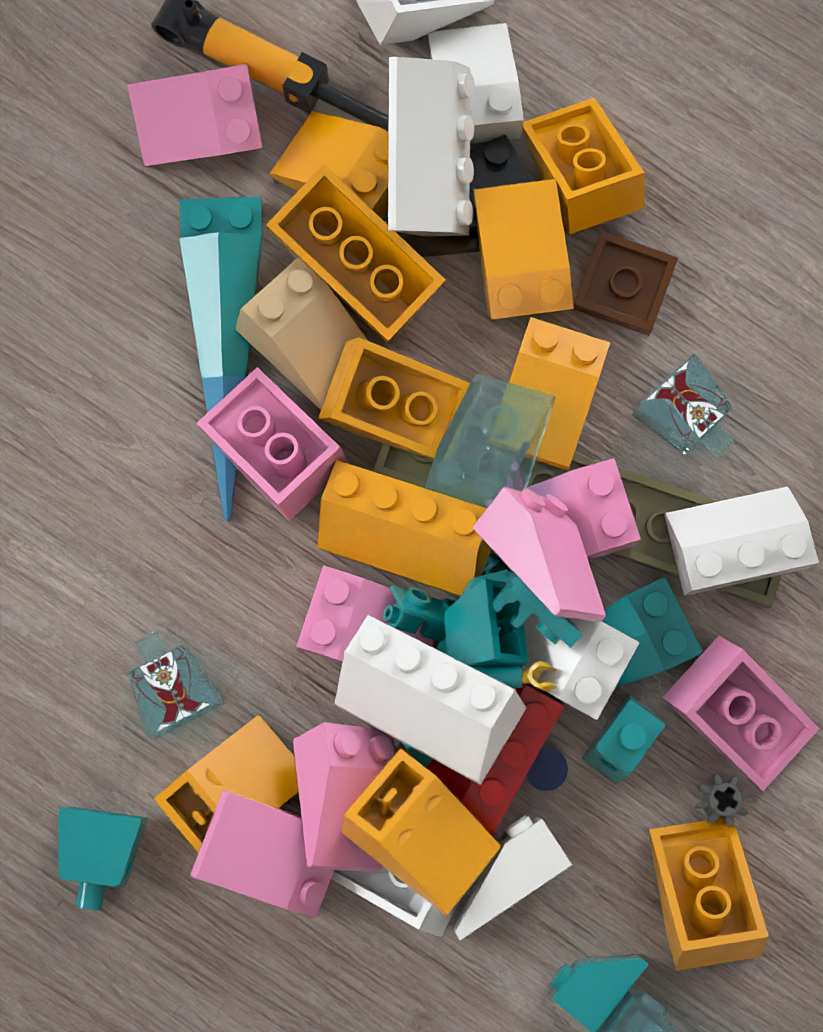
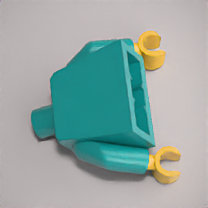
[438,569,558,692]

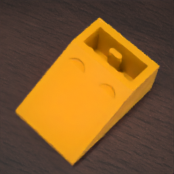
[154,714,299,853]
[341,748,501,917]

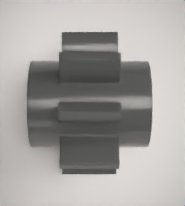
[695,773,750,827]

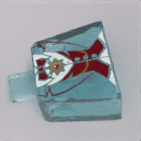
[632,354,735,458]
[129,631,226,740]

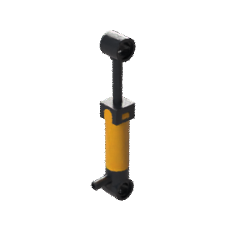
[151,0,389,132]

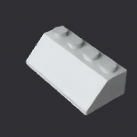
[388,57,475,237]
[335,615,526,785]

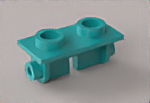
[383,584,456,642]

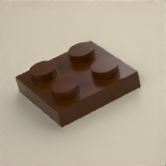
[573,230,678,336]

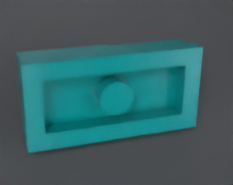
[492,570,583,648]

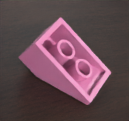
[127,64,263,166]
[196,367,348,521]
[489,458,641,571]
[473,487,606,622]
[296,565,435,664]
[662,636,819,791]
[293,722,396,872]
[190,790,334,917]

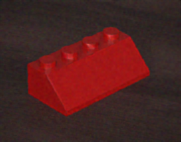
[427,683,564,837]

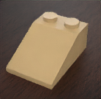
[235,257,368,410]

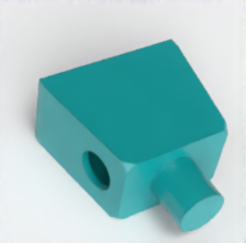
[581,694,665,784]
[58,806,148,910]

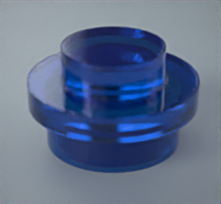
[526,748,568,791]

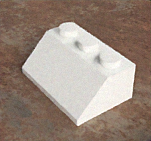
[664,487,819,596]

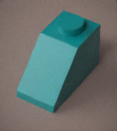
[549,954,649,1032]

